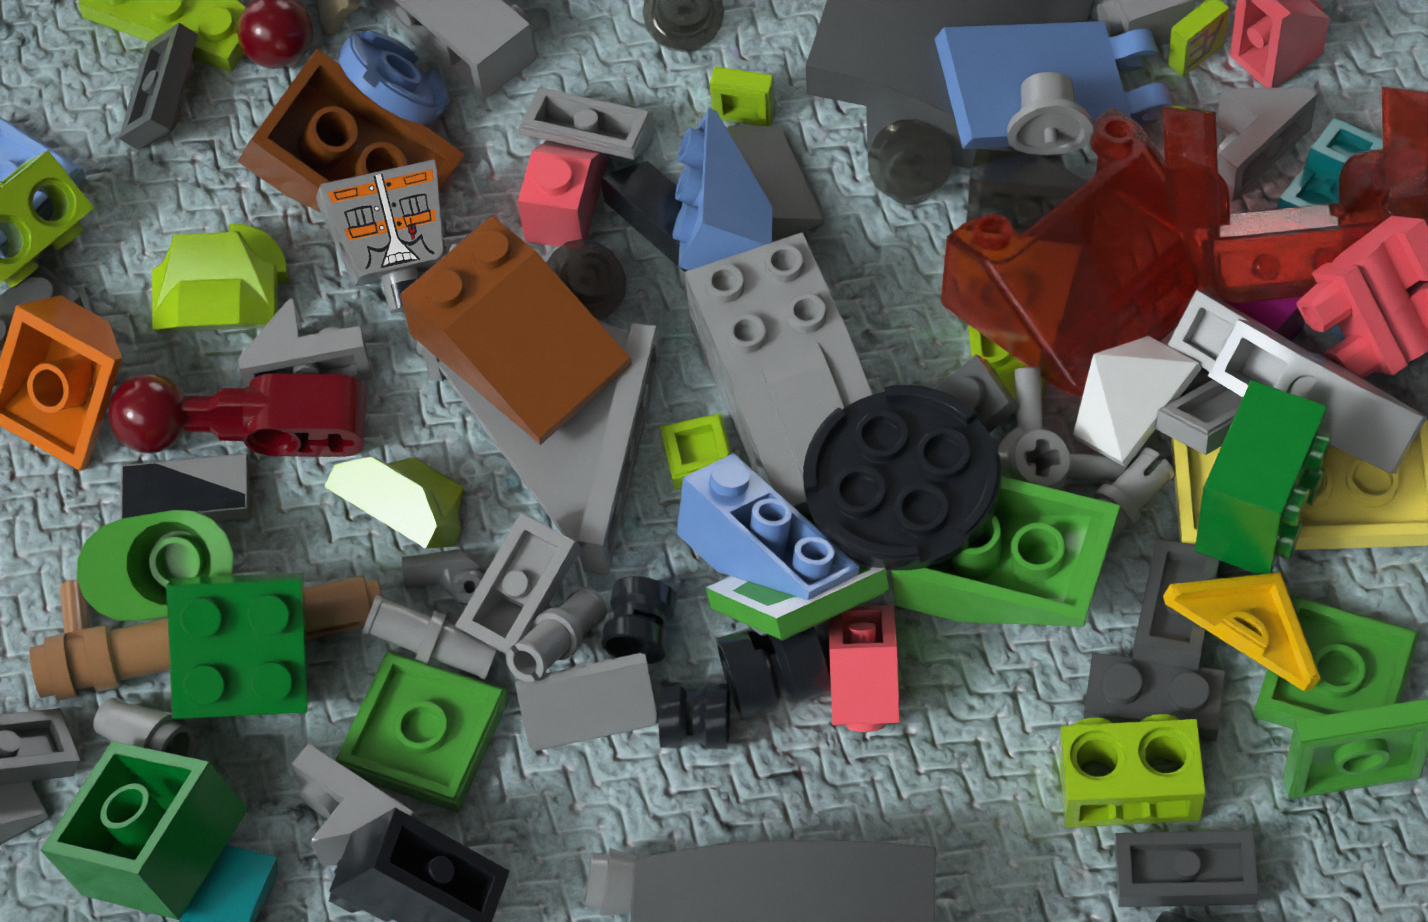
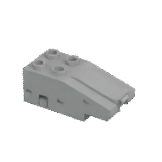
[684,232,873,515]

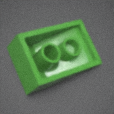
[891,476,1120,627]

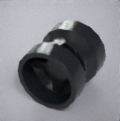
[601,576,677,664]
[659,682,730,749]

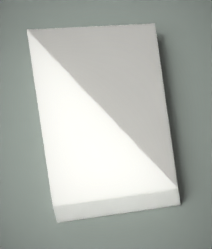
[1073,336,1201,468]

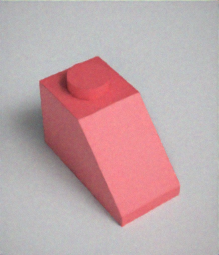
[1230,0,1329,88]
[518,140,610,250]
[829,605,900,732]

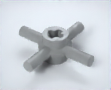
[996,367,1126,490]

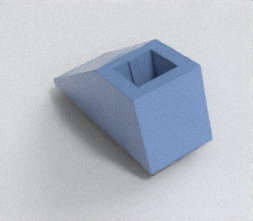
[673,108,773,271]
[676,453,859,600]

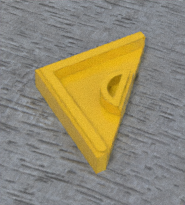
[1163,572,1321,691]

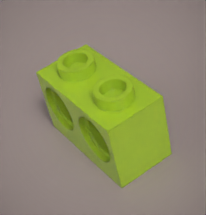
[0,150,94,288]
[1058,714,1205,828]

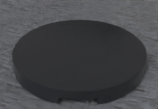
[803,385,1002,571]

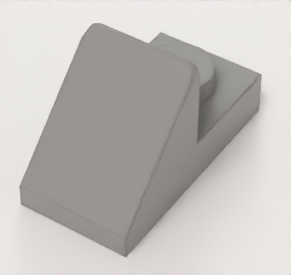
[1214,87,1317,202]
[238,298,373,387]
[455,512,581,655]
[292,744,416,866]

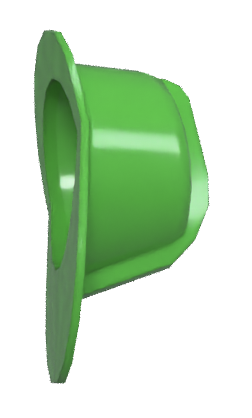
[77,510,234,621]

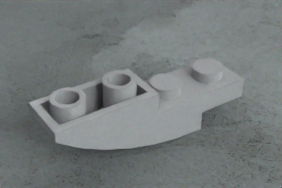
[1167,290,1427,474]

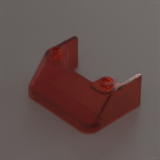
[1163,86,1428,303]

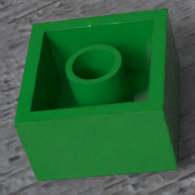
[1195,380,1332,574]
[166,572,309,719]
[40,741,248,920]

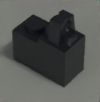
[328,807,510,922]

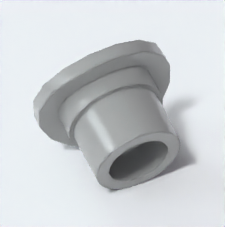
[1007,72,1094,155]

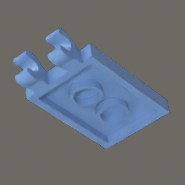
[934,21,1173,149]

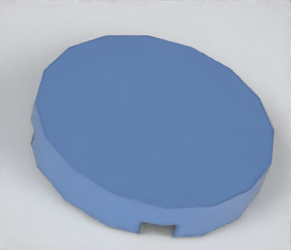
[338,30,450,124]

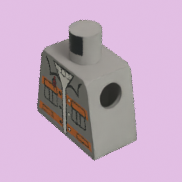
[316,160,443,313]

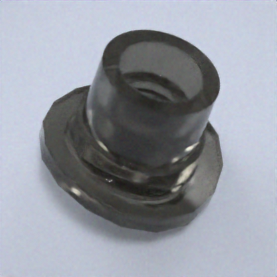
[642,0,724,52]
[867,119,952,205]
[546,239,627,321]

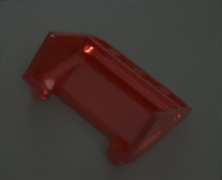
[941,106,1233,396]

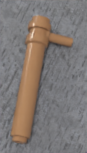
[29,575,382,701]

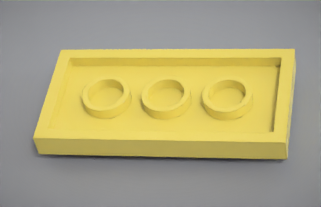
[1171,420,1428,550]

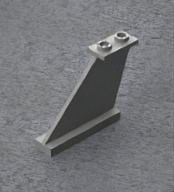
[416,243,661,575]

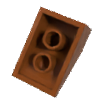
[237,48,465,212]
[400,216,631,445]

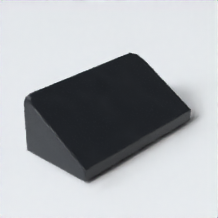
[601,161,688,272]

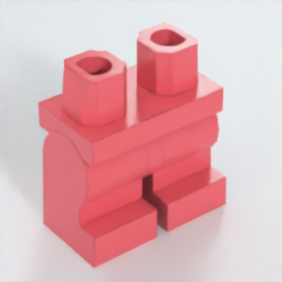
[1296,216,1428,378]

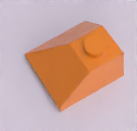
[0,295,122,471]

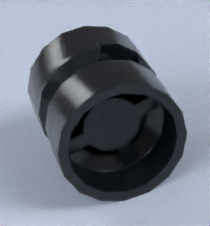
[716,626,831,721]

